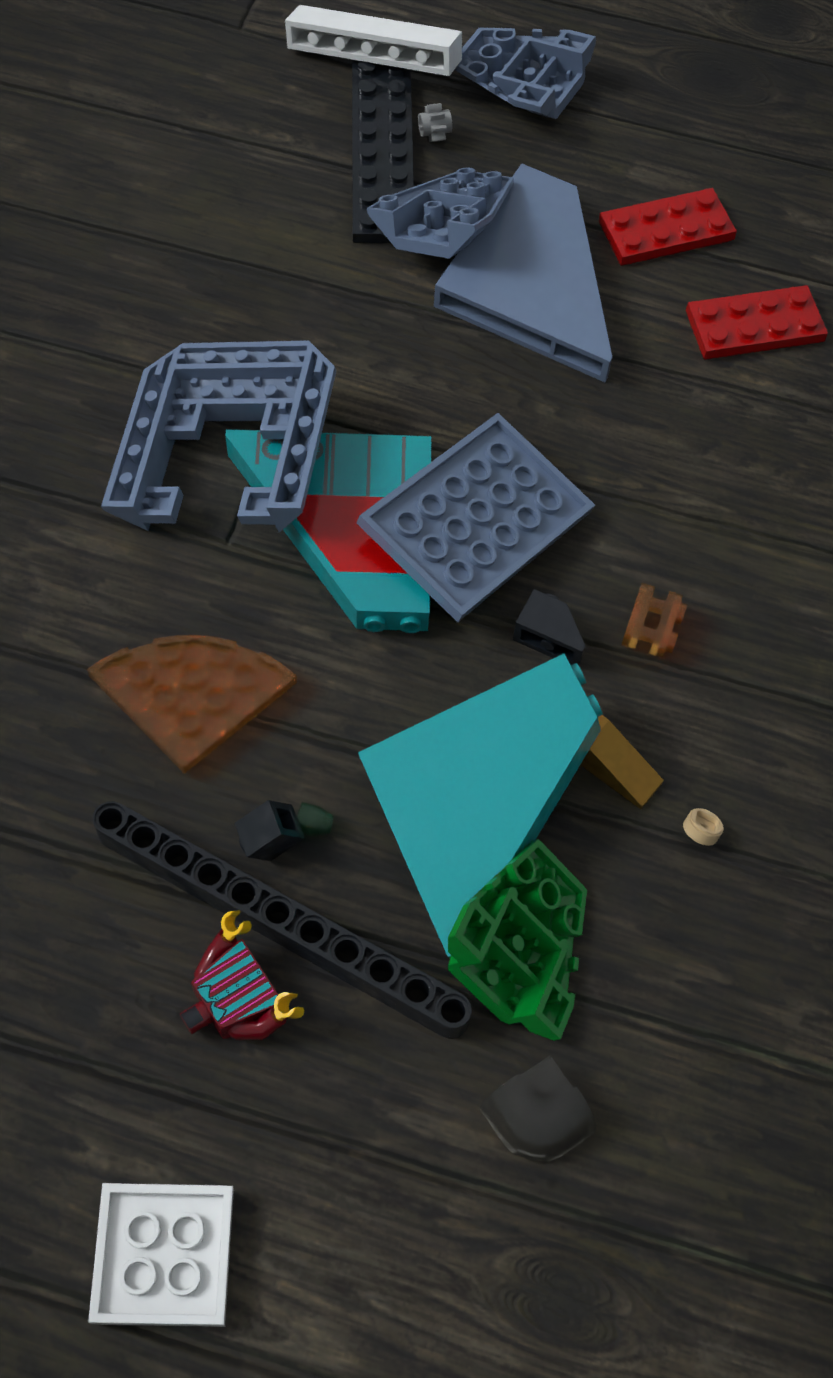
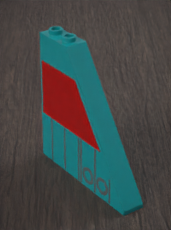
[225,429,431,633]

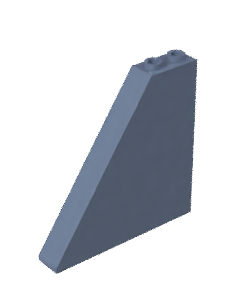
[434,164,613,382]

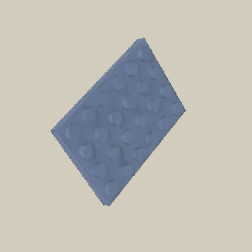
[356,413,595,622]

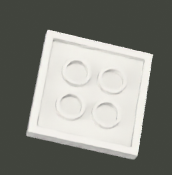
[88,1183,234,1327]

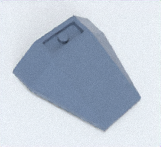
[367,168,514,259]

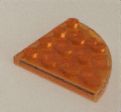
[87,635,297,774]

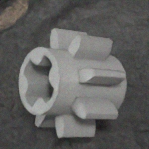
[418,103,452,143]

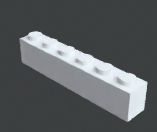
[285,5,462,76]

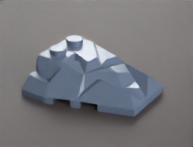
[454,28,596,119]

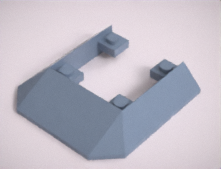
[101,340,336,532]

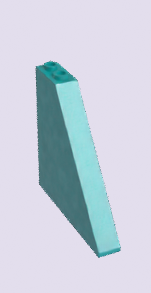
[358,654,603,959]

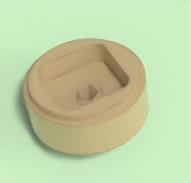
[683,808,724,846]

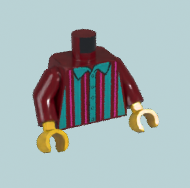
[180,910,304,1040]

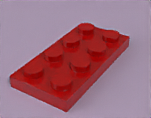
[599,188,737,266]
[686,285,828,360]

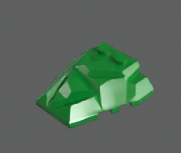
[448,839,587,1041]

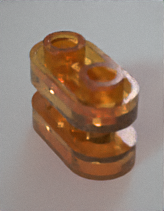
[621,583,687,658]

